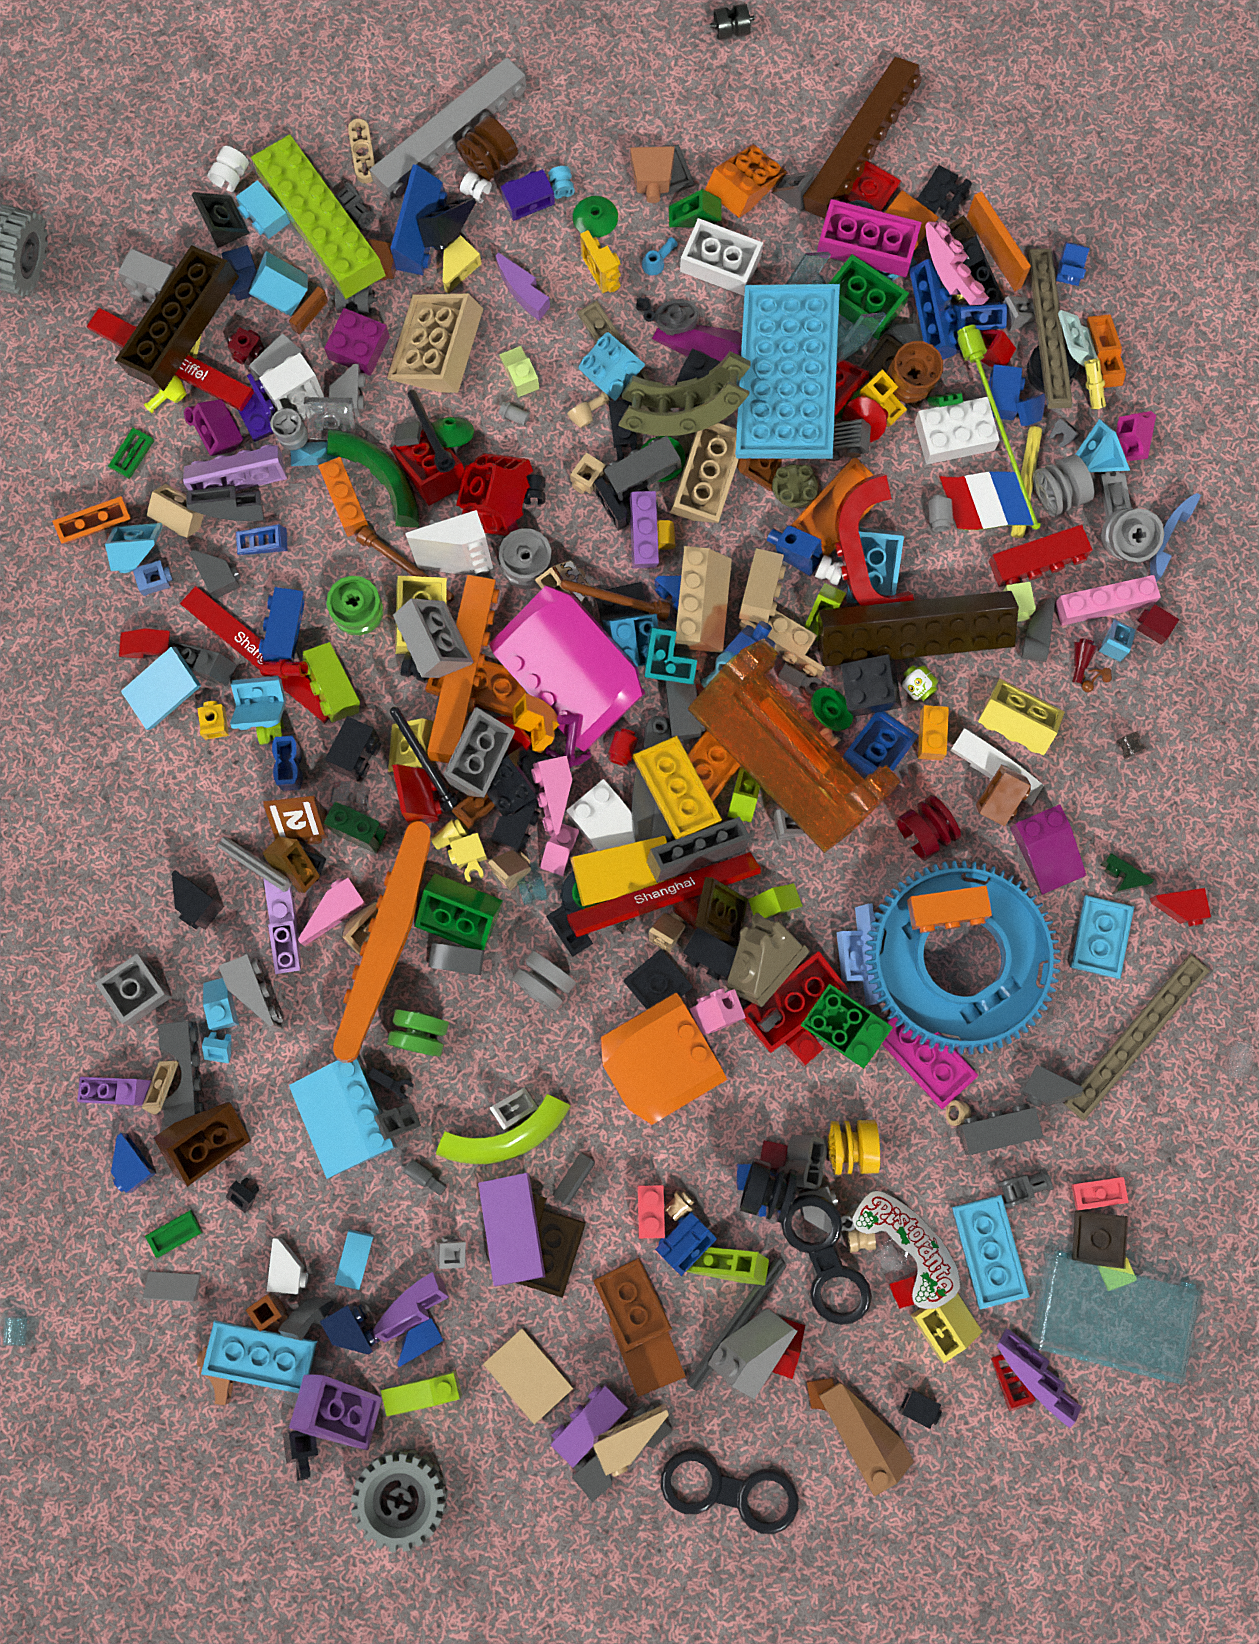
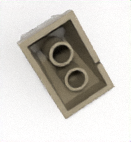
[726,913,810,1007]

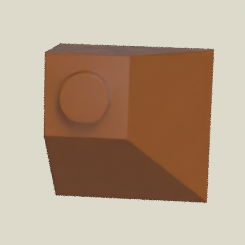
[736,458,782,492]

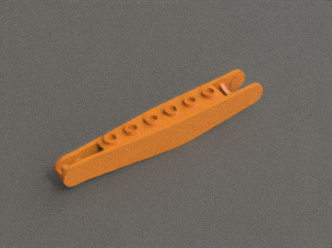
[333,821,431,1063]

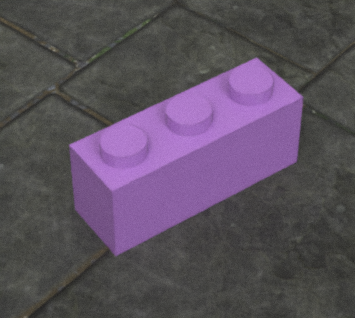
[629,491,659,569]
[550,1384,628,1468]

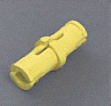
[1084,358,1106,409]

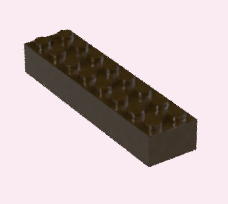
[818,591,1019,667]

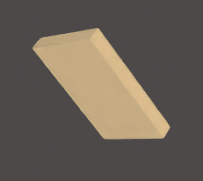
[483,1328,573,1424]

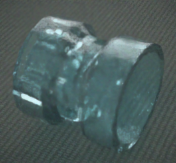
[517,876,548,906]

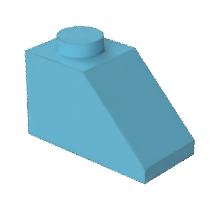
[203,978,239,1031]

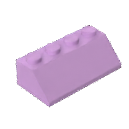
[183,445,287,491]

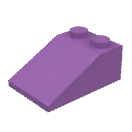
[289,1375,382,1450]

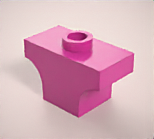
[1116,411,1156,461]

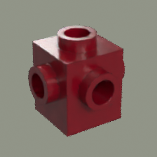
[228,327,265,366]

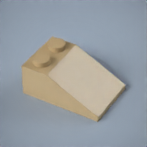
[593,1403,669,1477]

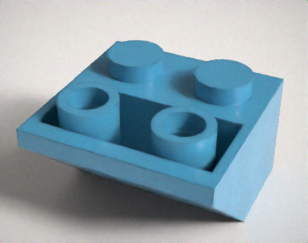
[603,614,658,667]

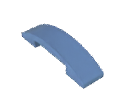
[1150,493,1201,582]

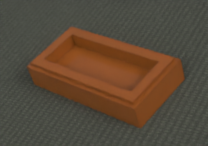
[289,286,328,334]

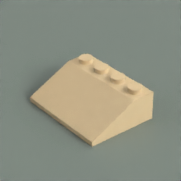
[387,294,483,393]

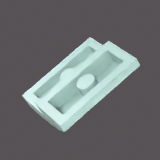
[1058,310,1098,367]

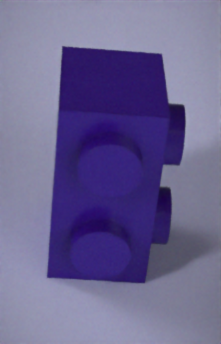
[501,169,555,221]

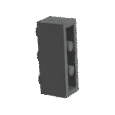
[604,436,682,502]
[958,1104,1044,1156]

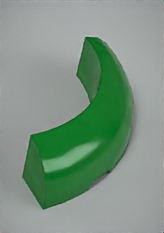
[327,428,419,528]

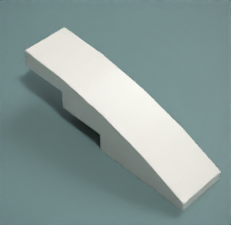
[950,728,1044,806]

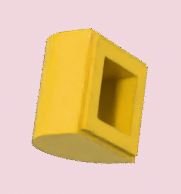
[657,520,676,550]

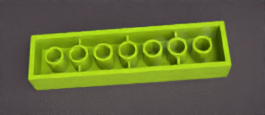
[251,134,386,299]

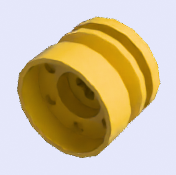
[828,1120,880,1175]

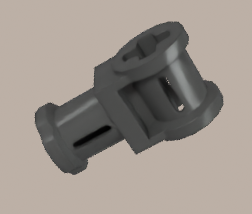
[333,182,375,229]
[997,1168,1053,1208]

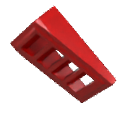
[991,1354,1036,1412]

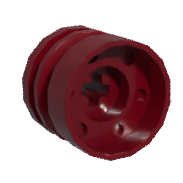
[896,795,961,861]

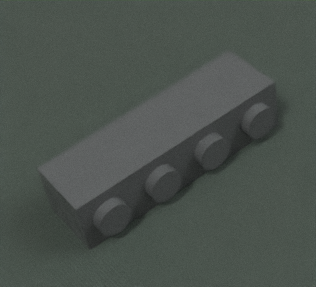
[665,648,705,741]
[647,817,750,883]

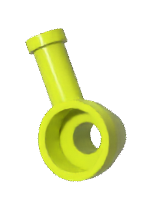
[144,376,187,413]

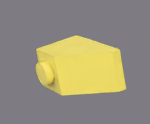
[443,236,482,293]

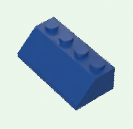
[390,164,447,275]

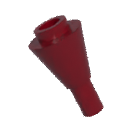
[1072,638,1098,684]

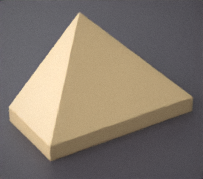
[342,902,379,954]

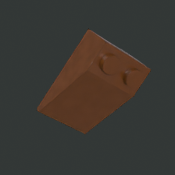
[153,1102,251,1187]

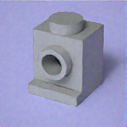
[434,1235,466,1269]

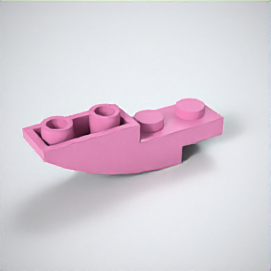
[926,222,989,305]

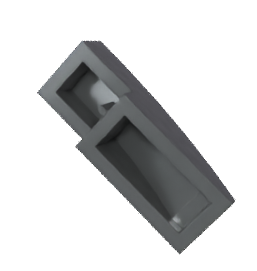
[186,486,264,521]

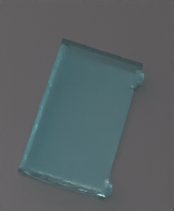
[1029,1250,1201,1385]

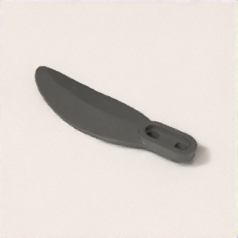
[632,716,673,843]

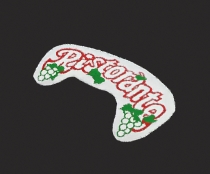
[852,1191,960,1309]

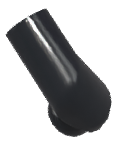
[636,297,655,322]

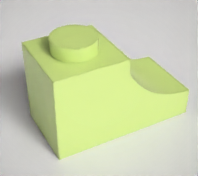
[499,346,539,397]

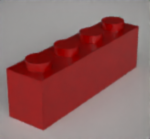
[988,524,1093,587]

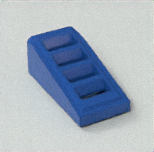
[236,524,288,555]

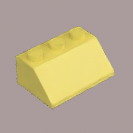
[395,576,447,654]
[978,679,1064,756]

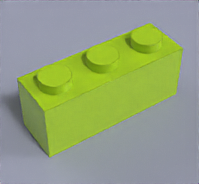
[302,642,360,723]

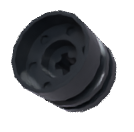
[739,1158,797,1224]

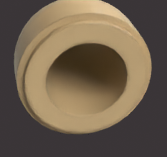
[946,1100,971,1126]

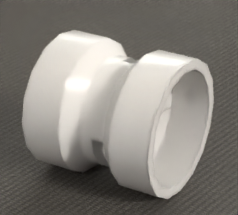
[460,171,492,204]
[815,555,843,586]

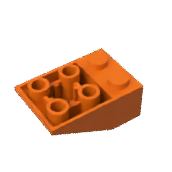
[705,144,787,218]

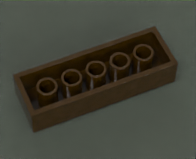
[115,245,239,392]

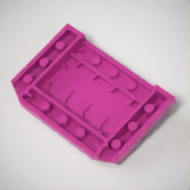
[489,585,645,752]

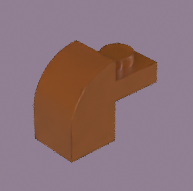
[246,1292,289,1333]

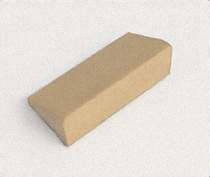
[142,1061,179,1115]

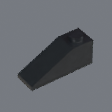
[417,198,476,250]

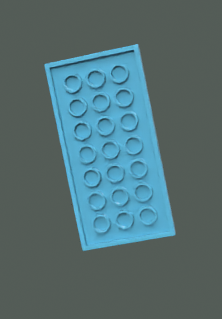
[735,284,840,459]

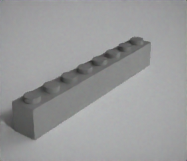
[369,57,526,199]

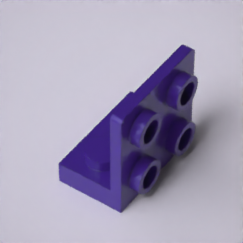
[237,374,276,443]

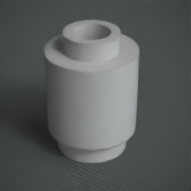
[928,495,953,532]

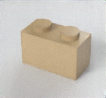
[147,484,204,538]

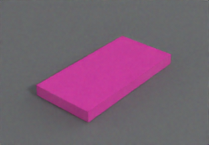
[882,1017,979,1110]

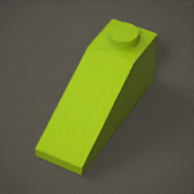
[686,1247,769,1285]
[381,1370,462,1417]

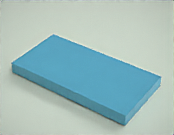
[952,1195,1030,1309]
[201,1320,317,1393]

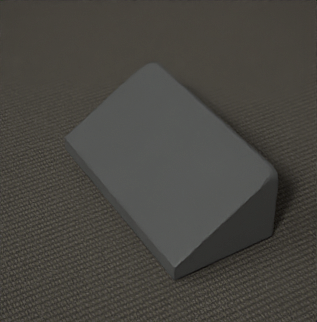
[553,1153,595,1205]

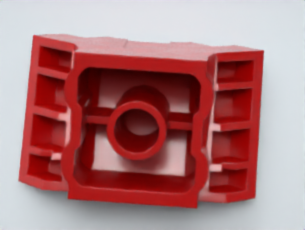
[456,453,533,536]

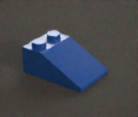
[836,711,919,795]

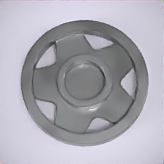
[655,299,699,335]

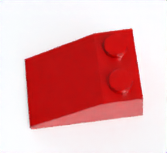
[390,429,464,506]
[392,764,442,825]

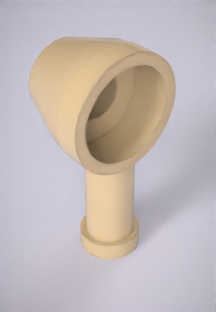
[567,392,610,428]

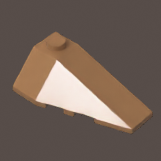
[818,1382,914,1497]

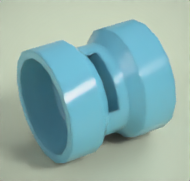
[548,166,575,199]

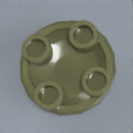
[772,464,819,508]

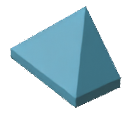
[291,441,338,466]

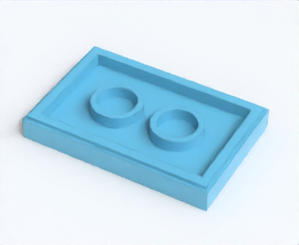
[121,647,201,730]
[1070,895,1134,979]

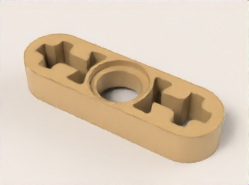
[348,119,375,183]

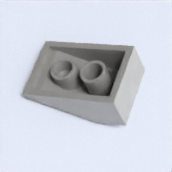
[708,1308,797,1399]

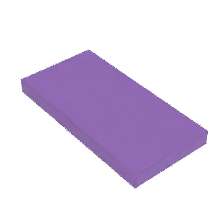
[478,1173,545,1286]

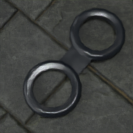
[781,1194,872,1325]
[660,1450,799,1534]

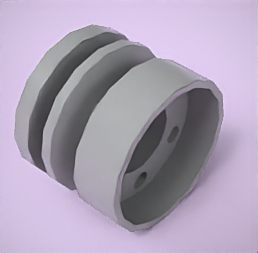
[1033,454,1094,517]

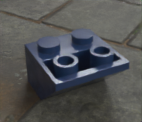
[320,1302,380,1355]

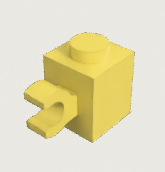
[448,833,487,883]

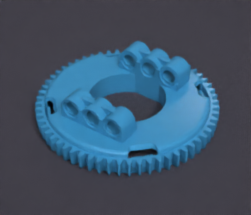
[865,861,1061,1055]

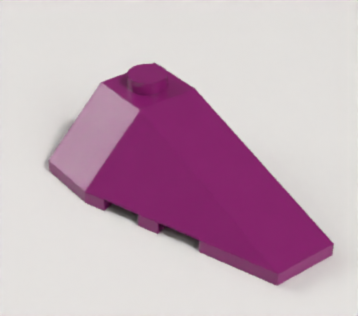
[652,324,742,362]

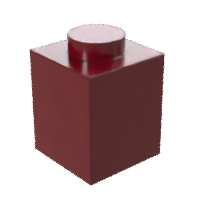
[1137,604,1180,645]

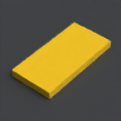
[633,736,722,840]
[570,836,676,906]

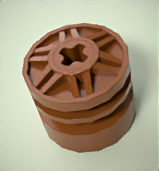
[886,341,943,403]

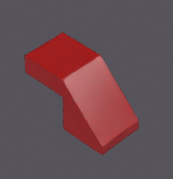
[119,628,170,659]

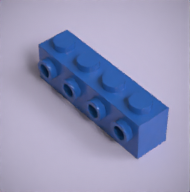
[909,259,961,360]

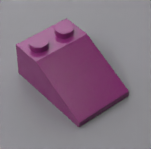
[1010,804,1087,895]

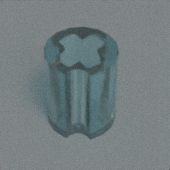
[2,1316,28,1346]

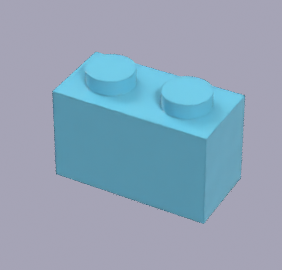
[236,180,290,239]

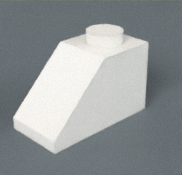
[267,1238,308,1294]

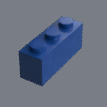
[259,587,305,662]

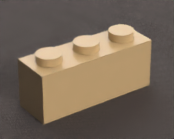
[739,548,786,623]

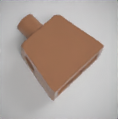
[630,147,674,203]

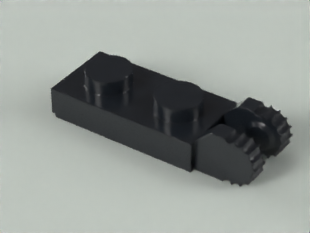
[608,400,637,461]

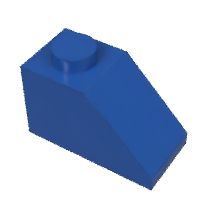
[111,1133,156,1193]

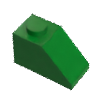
[669,189,721,228]

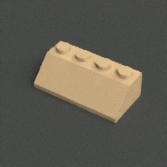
[669,423,739,523]
[674,546,732,653]

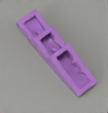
[997,1328,1082,1428]

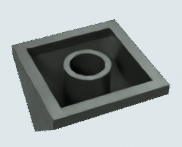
[192,192,250,248]

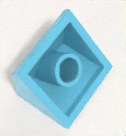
[249,251,308,316]

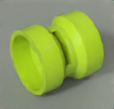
[256,718,285,745]

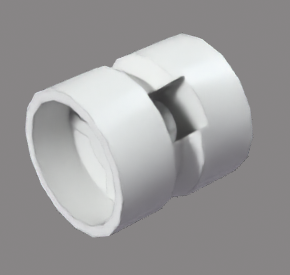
[207,146,249,192]

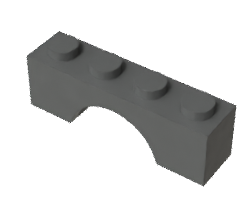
[158,1021,204,1126]
[572,1403,673,1502]

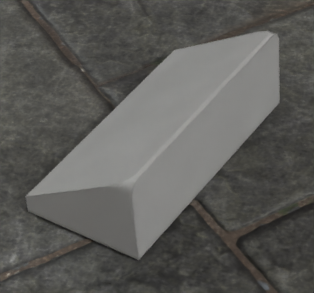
[143,1271,200,1302]

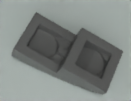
[374,1103,421,1140]

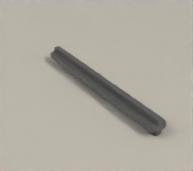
[687,1258,787,1391]

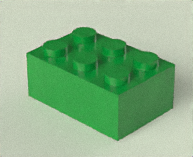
[829,254,909,340]

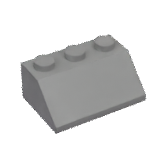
[393,599,474,678]
[443,708,515,798]

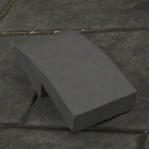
[428,943,485,975]
[278,1296,334,1341]

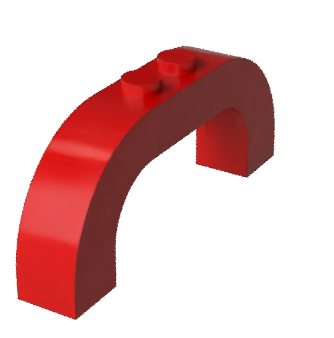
[834,473,914,606]

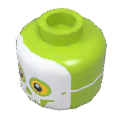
[902,665,938,702]

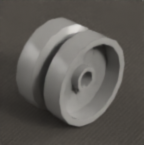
[1101,508,1164,562]
[499,528,553,589]
[512,951,577,1012]

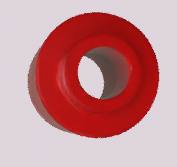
[608,728,638,766]

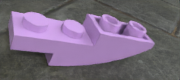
[263,878,301,974]

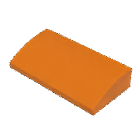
[789,458,875,556]

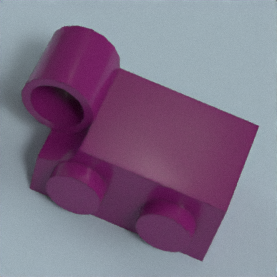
[184,399,243,456]

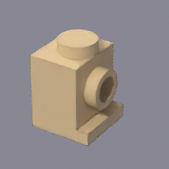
[570,452,606,494]

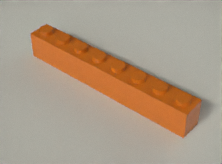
[427,575,500,763]

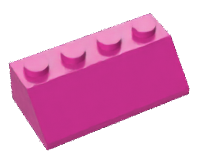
[816,199,922,277]

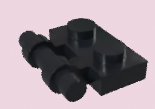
[917,165,972,221]

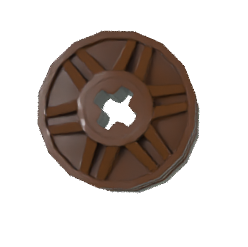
[457,116,518,181]

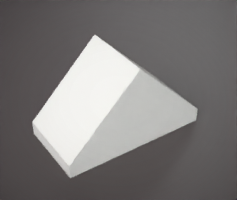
[490,1087,538,1130]

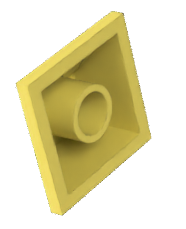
[388,718,434,772]

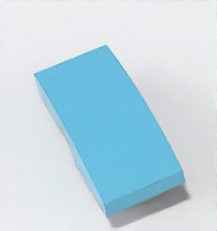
[334,1229,374,1290]

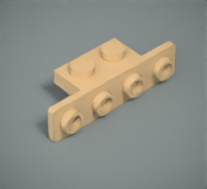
[739,611,825,678]

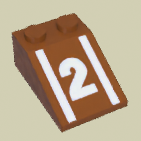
[263,796,328,844]

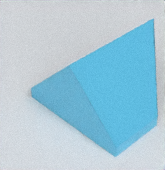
[1075,419,1130,472]

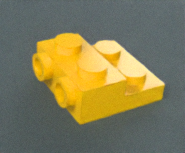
[580,230,621,294]

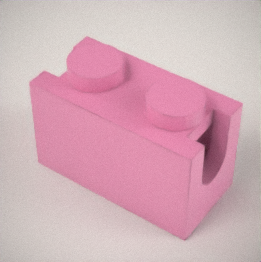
[690,988,746,1036]

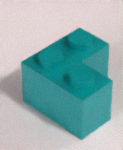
[643,626,697,685]

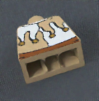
[535,561,590,603]

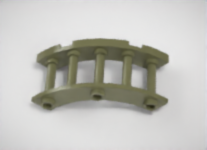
[618,351,751,436]

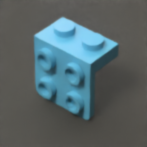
[578,332,645,401]
[230,676,286,730]

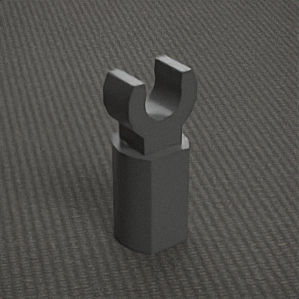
[778,663,822,697]
[403,1159,447,1195]

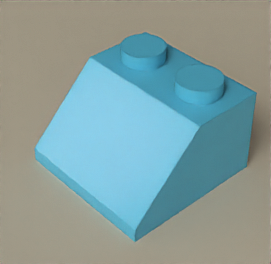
[105,523,163,573]

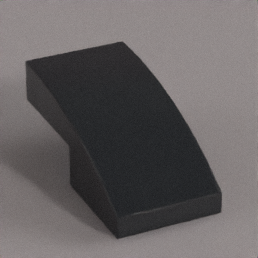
[546,906,593,957]

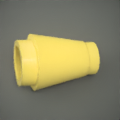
[431,818,469,850]

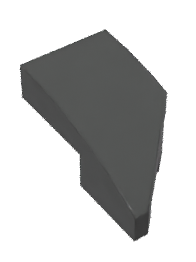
[885,323,923,345]

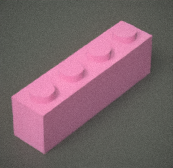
[1055,575,1161,626]

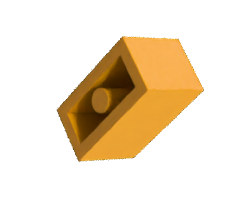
[918,705,949,761]

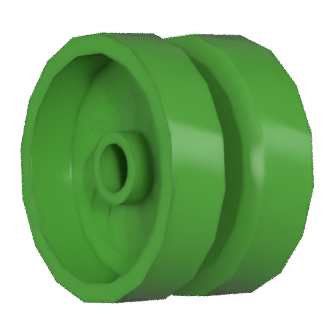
[326,576,384,636]
[387,1010,449,1057]

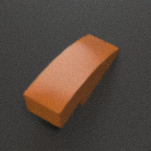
[1087,314,1126,388]

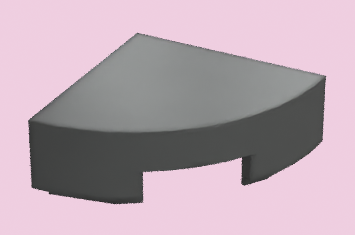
[757,1008,782,1032]

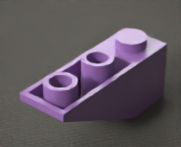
[77,1077,151,1106]

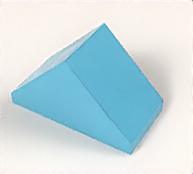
[1099,619,1136,662]

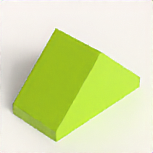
[748,883,803,919]

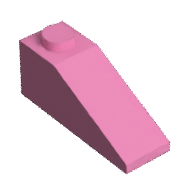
[298,878,367,946]

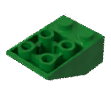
[801,983,893,1069]

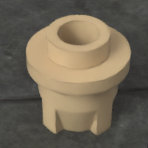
[664,1191,695,1221]

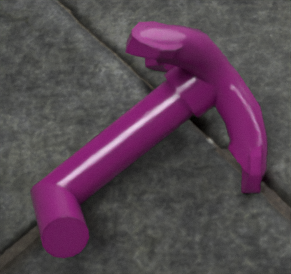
[545,714,592,768]

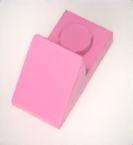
[540,824,580,876]

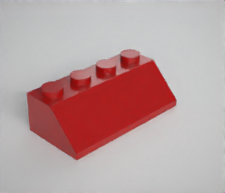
[742,951,850,1053]

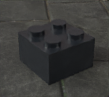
[841,655,902,717]
[325,716,381,782]

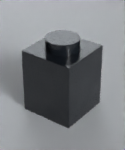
[898,1387,942,1429]

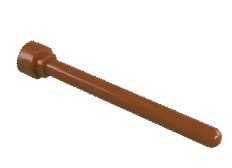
[356,526,454,602]
[560,579,670,621]

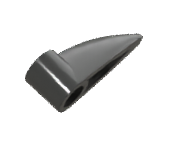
[1021,598,1055,662]

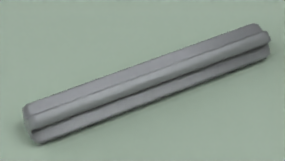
[218,837,292,892]

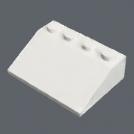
[405,510,493,577]

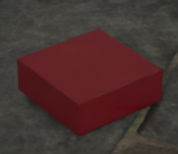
[759,1140,788,1170]

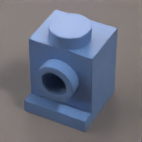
[133,560,173,596]

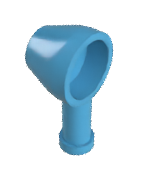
[641,237,678,276]

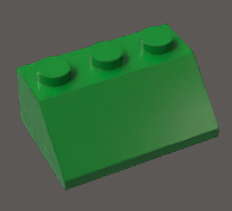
[414,873,503,950]

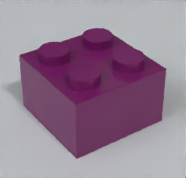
[324,308,390,376]

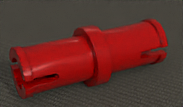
[259,659,309,679]

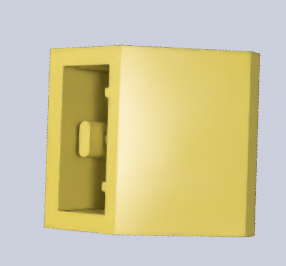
[911,1293,982,1363]

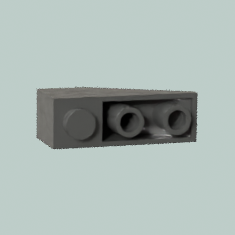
[169,640,237,686]

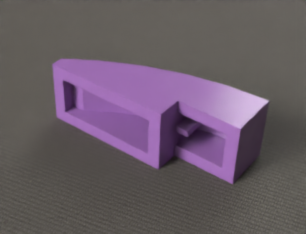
[496,253,550,321]
[373,1272,449,1343]

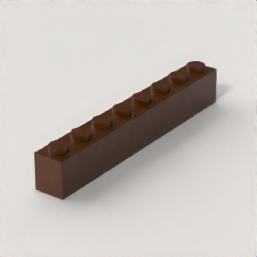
[803,56,922,219]

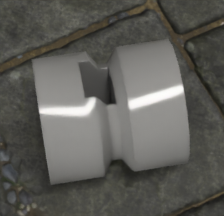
[270,408,308,450]

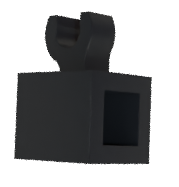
[283,1431,318,1481]

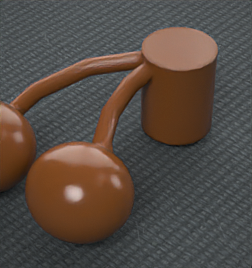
[1081,668,1112,693]

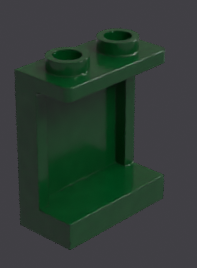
[324,802,387,854]

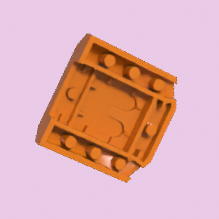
[600,992,728,1125]

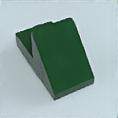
[1101,853,1154,894]

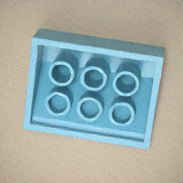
[289,1055,397,1179]

